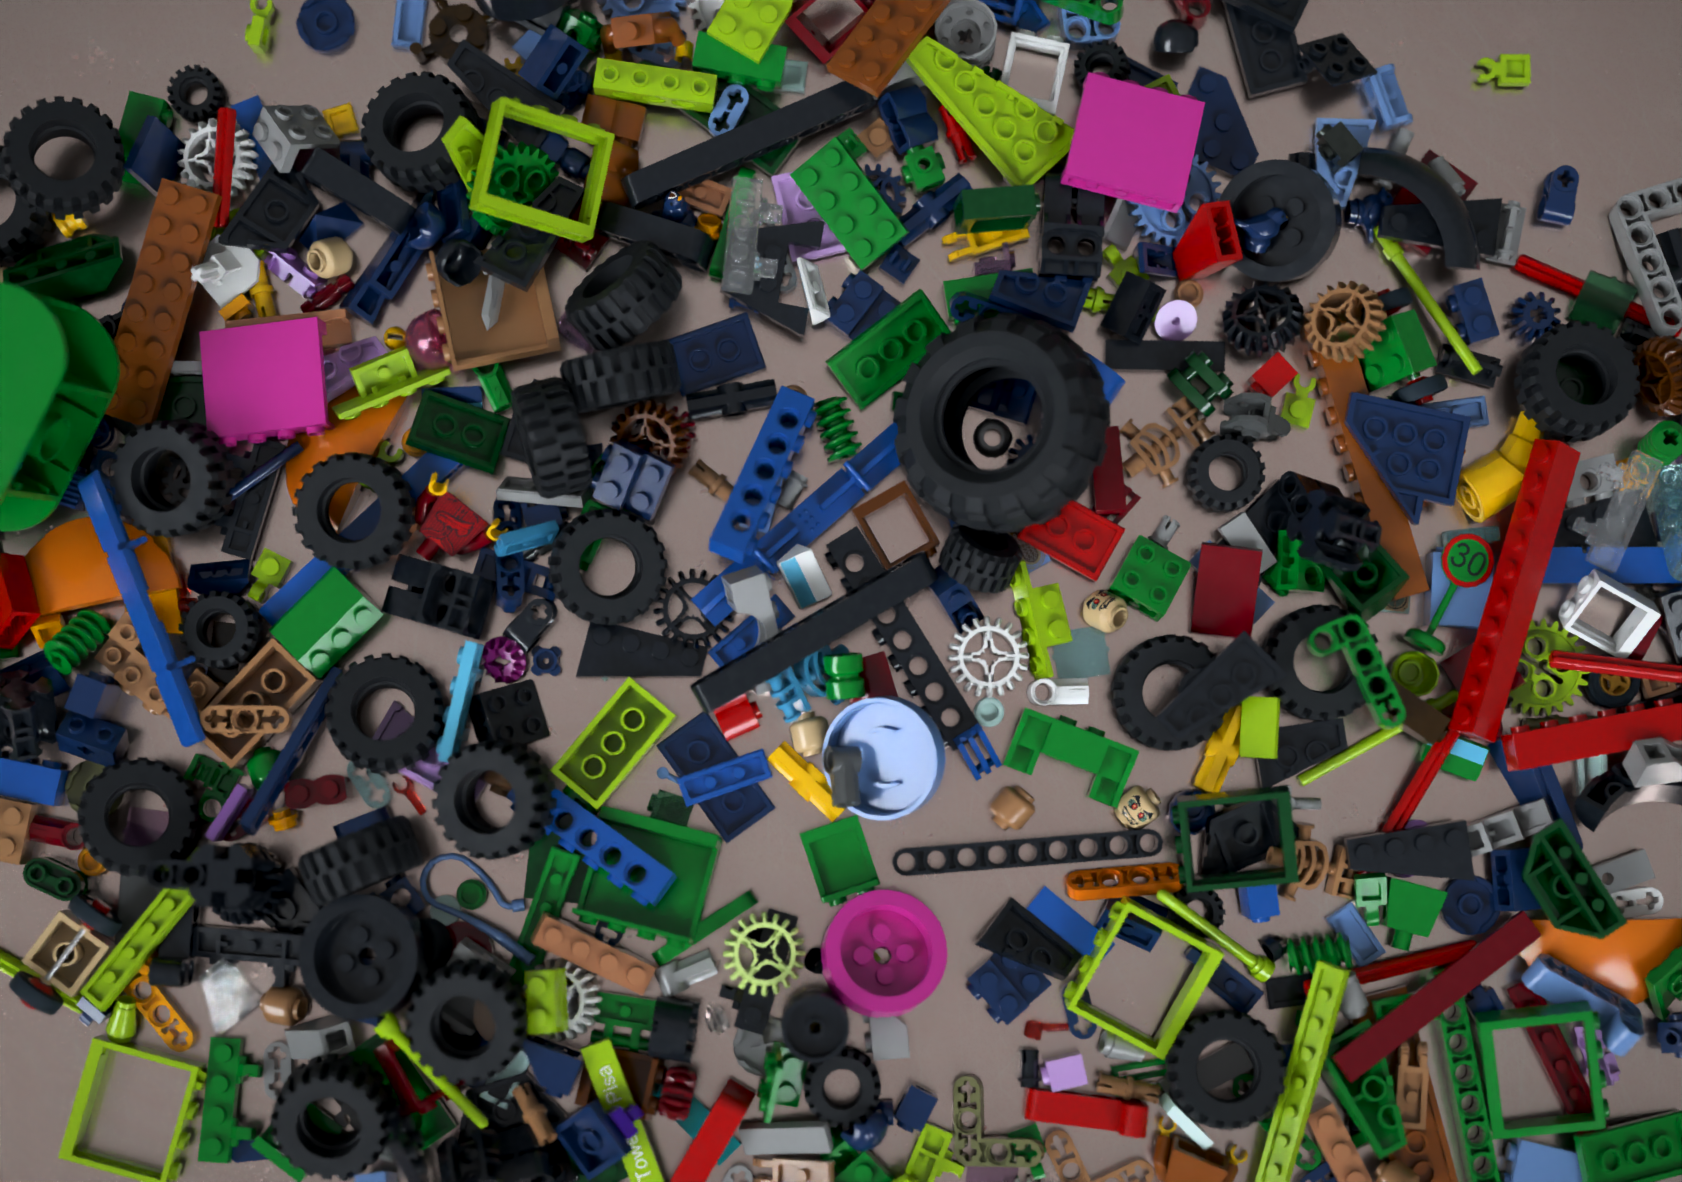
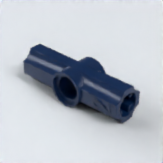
[898,173,972,248]

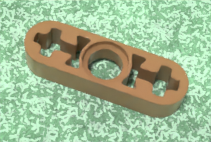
[200,705,292,734]

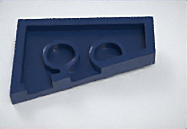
[988,270,1093,333]

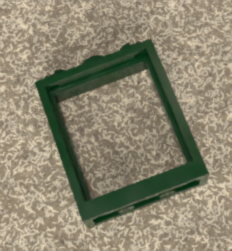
[1172,786,1299,893]

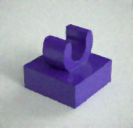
[606,1104,644,1139]

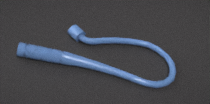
[419,853,536,966]

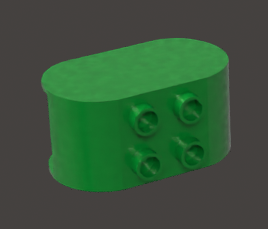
[0,282,120,532]

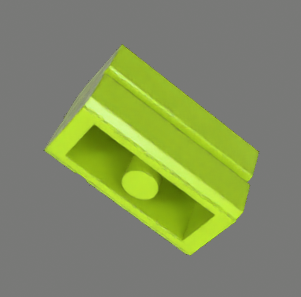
[525,968,569,1034]

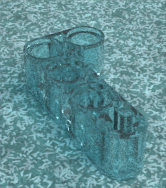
[1651,464,1682,581]

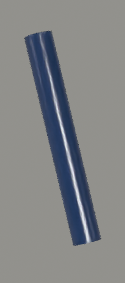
[229,441,304,502]

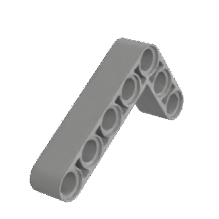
[1609,177,1682,337]

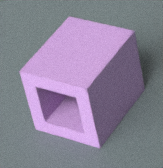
[1040,1051,1088,1092]

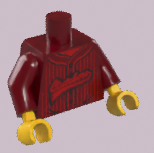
[415,472,509,562]

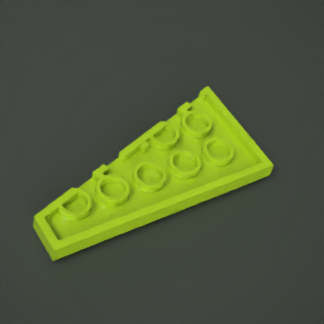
[906,36,1074,186]

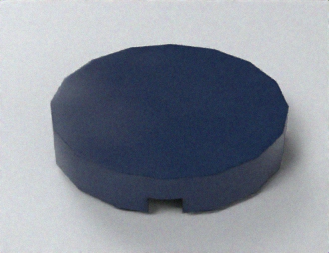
[296,0,357,54]
[1440,875,1500,935]

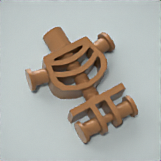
[1119,396,1215,488]
[1266,822,1361,902]

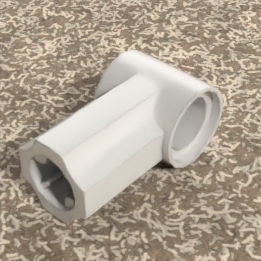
[1026,678,1089,706]

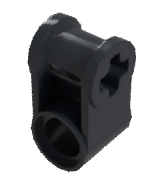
[502,598,558,655]

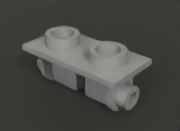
[1485,200,1527,266]

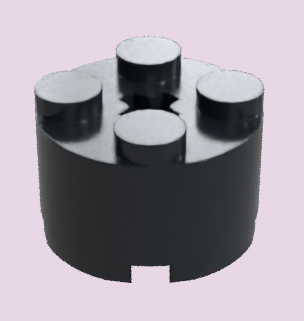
[648,997,701,1064]

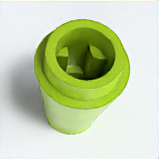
[105,995,136,1043]

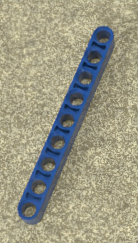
[259,452,464,626]

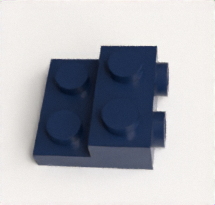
[824,270,901,341]
[591,439,675,521]
[966,953,1052,1025]
[554,1099,633,1180]

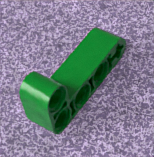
[1307,614,1406,730]

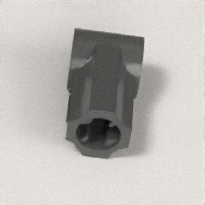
[823,746,862,808]

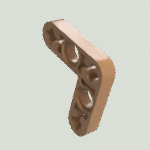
[1044,1128,1154,1182]

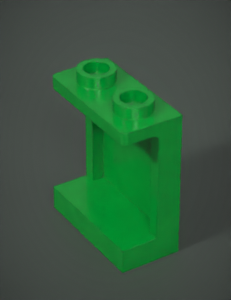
[799,814,880,907]

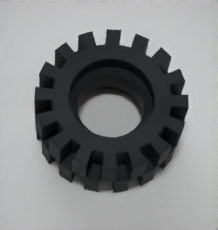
[1074,40,1131,90]
[167,65,226,123]
[1168,887,1225,939]

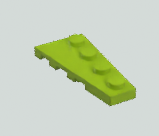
[442,116,506,192]

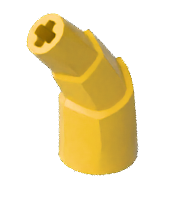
[1456,411,1545,523]

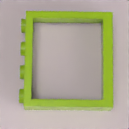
[469,96,615,243]
[1063,896,1224,1060]
[58,1035,207,1182]

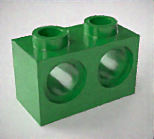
[1276,530,1325,593]

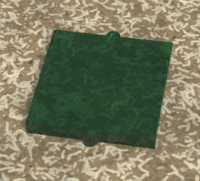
[1567,270,1638,336]

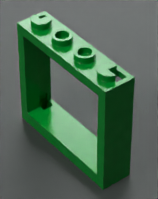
[1475,1001,1610,1140]

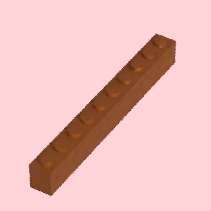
[1301,305,1429,601]

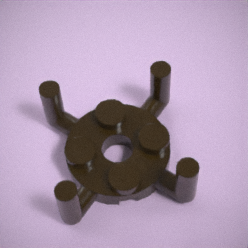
[410,0,498,63]

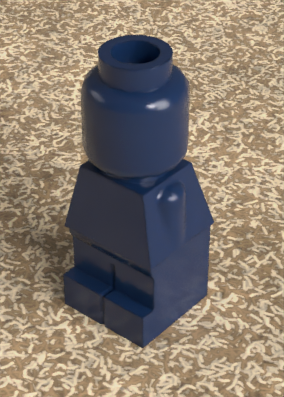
[518,131,591,180]

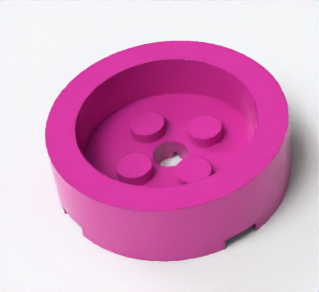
[821,890,947,1018]

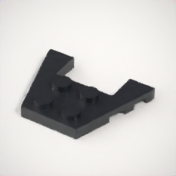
[720,221,825,337]

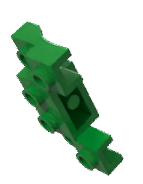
[1002,707,1139,808]

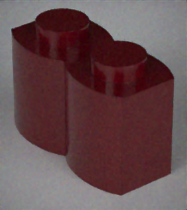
[284,774,354,809]

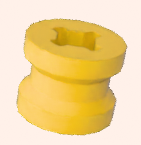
[51,213,89,239]

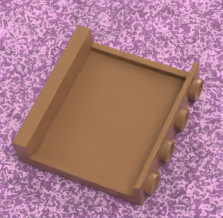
[425,249,561,372]

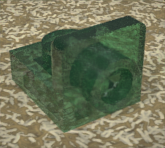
[647,789,694,827]

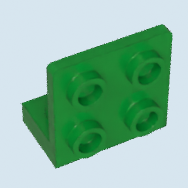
[1107,535,1191,622]
[757,1041,808,1123]
[250,1102,343,1182]

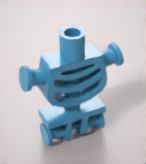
[765,644,850,723]

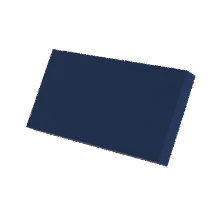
[656,711,776,843]

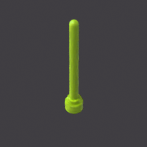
[1157,889,1276,983]
[373,1012,488,1128]

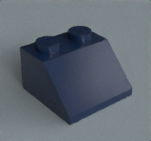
[522,1034,584,1099]

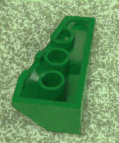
[1321,1019,1407,1159]

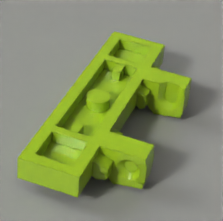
[903,1122,965,1182]

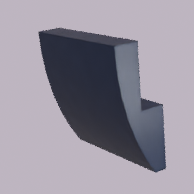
[968,378,1037,426]

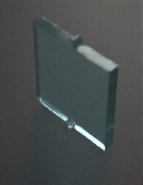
[1051,627,1111,678]

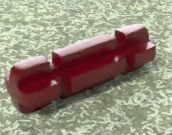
[300,274,355,313]

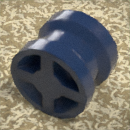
[90,418,116,449]

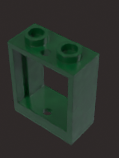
[953,184,1041,235]

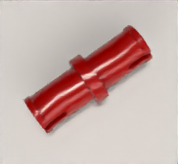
[938,105,977,164]

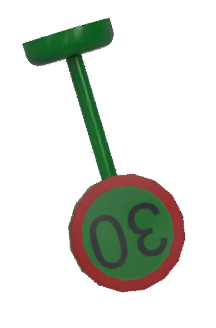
[1403,533,1494,656]

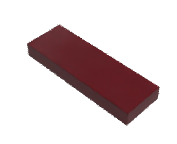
[1092,426,1127,515]

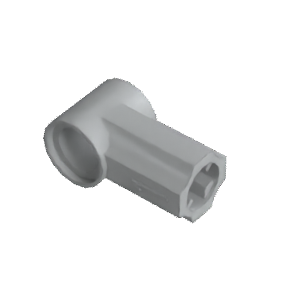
[654,949,718,997]

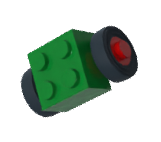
[1351,287,1448,406]

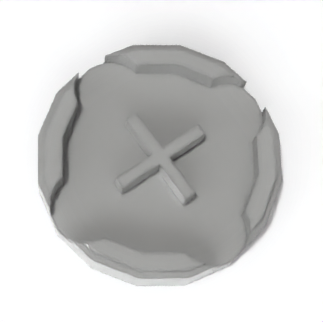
[733,1015,784,1076]

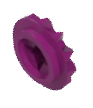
[480,636,526,685]

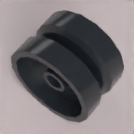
[781,988,850,1063]

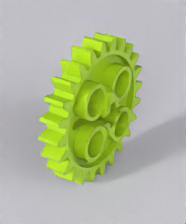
[1509,618,1591,717]

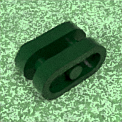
[1166,350,1234,418]
[23,856,92,901]

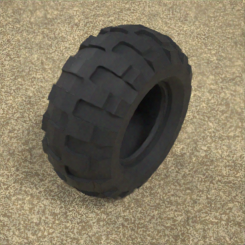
[893,313,1111,533]

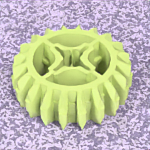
[722,912,806,996]

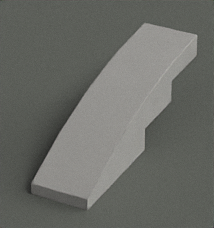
[1467,797,1554,857]

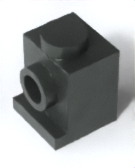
[1315,121,1364,174]

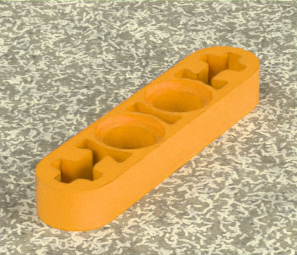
[124,971,197,1052]

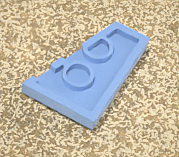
[1315,118,1377,209]

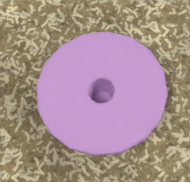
[1154,300,1197,341]

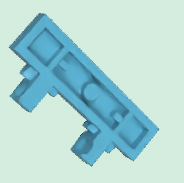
[436,640,484,763]

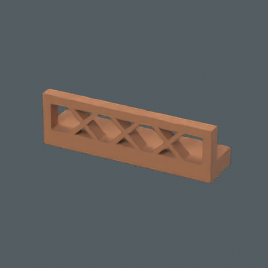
[225,309,354,348]

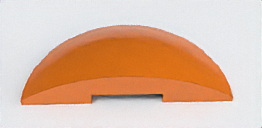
[286,386,413,534]
[24,517,182,617]
[1519,917,1682,1004]

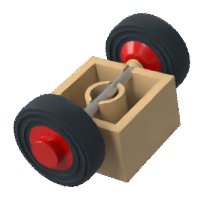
[9,893,123,1016]

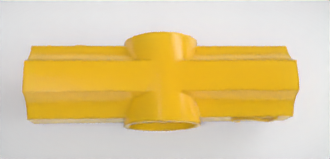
[1193,705,1242,793]
[767,741,846,822]

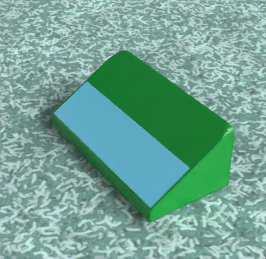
[1420,736,1490,781]

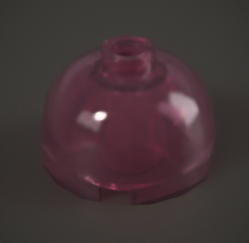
[404,308,452,370]

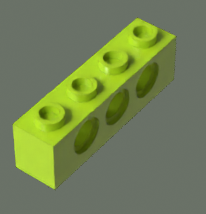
[593,58,718,113]

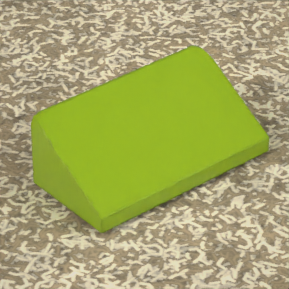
[1239,696,1280,759]

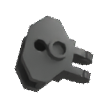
[1220,393,1291,442]

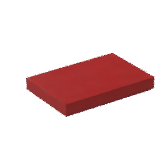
[1017,500,1125,582]

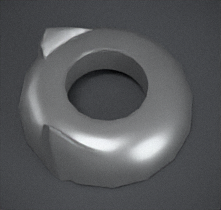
[973,418,1013,457]

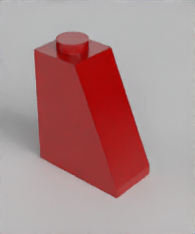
[1173,200,1243,282]
[0,553,41,649]

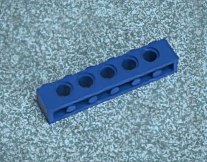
[708,385,817,565]
[506,788,677,907]

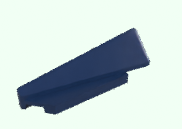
[339,189,434,324]
[1487,739,1583,850]

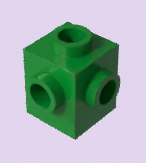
[558,8,603,54]
[900,145,946,195]

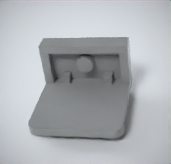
[252,105,340,173]

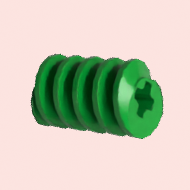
[814,397,862,463]
[1636,420,1682,472]
[44,609,111,675]
[1287,932,1353,975]

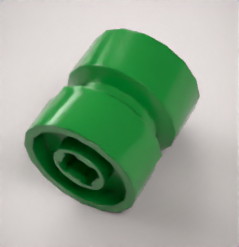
[823,653,865,700]

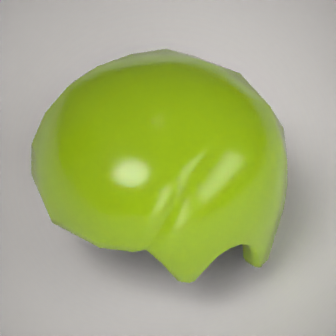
[1390,650,1440,697]

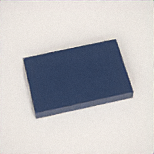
[664,312,767,399]

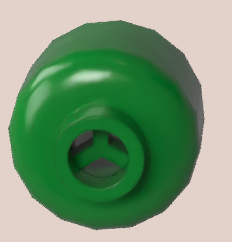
[246,746,291,790]

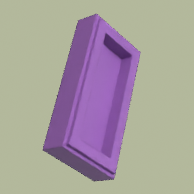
[204,784,254,842]

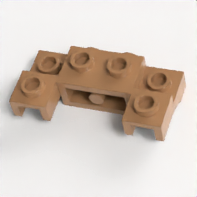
[94,611,226,721]

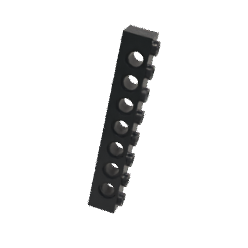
[824,526,979,752]

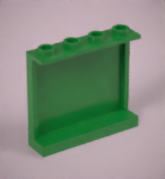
[571,805,722,949]

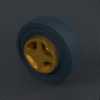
[1584,654,1640,708]

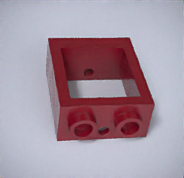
[785,0,876,64]
[373,1031,465,1116]

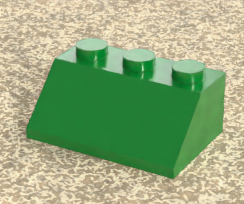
[269,566,384,679]

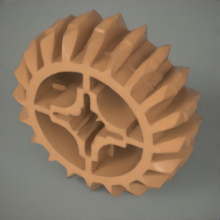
[1304,280,1388,363]

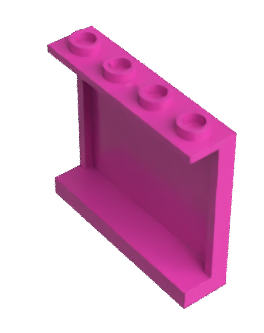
[1060,72,1205,213]
[199,317,335,447]

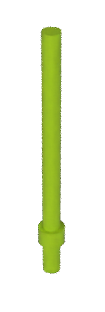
[1373,225,1483,375]
[1297,689,1459,787]

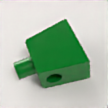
[1380,876,1448,951]

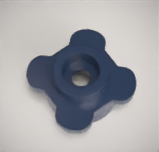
[531,646,561,676]

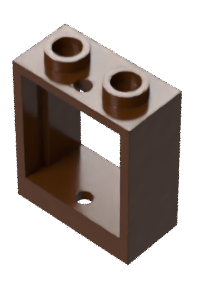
[852,480,940,571]

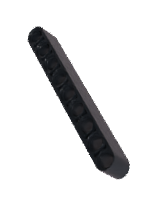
[620,81,876,209]
[690,551,939,714]
[892,829,1163,876]

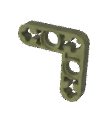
[953,1075,1045,1168]

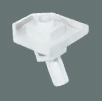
[190,234,261,308]

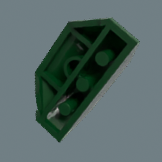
[3,233,123,302]
[1521,818,1628,939]

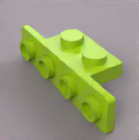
[332,346,451,420]
[1009,560,1073,680]

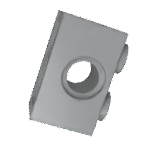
[1566,453,1623,508]

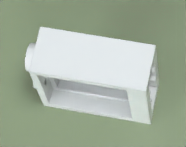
[1001,29,1070,115]
[1558,568,1661,659]

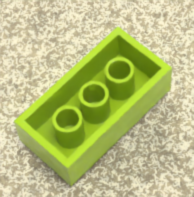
[550,677,678,810]

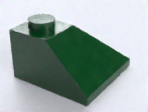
[1322,544,1410,622]

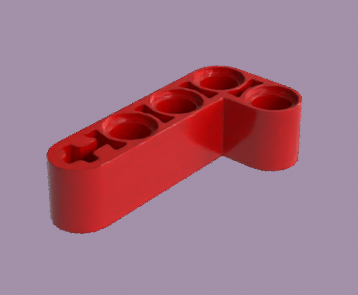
[669,1078,756,1182]
[1024,1087,1149,1138]

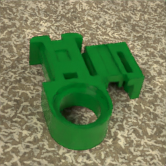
[183,753,247,822]

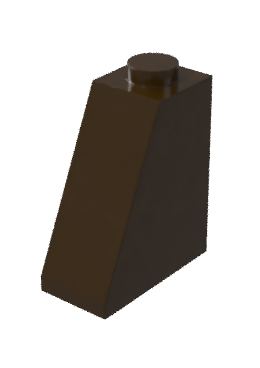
[1363,678,1451,745]

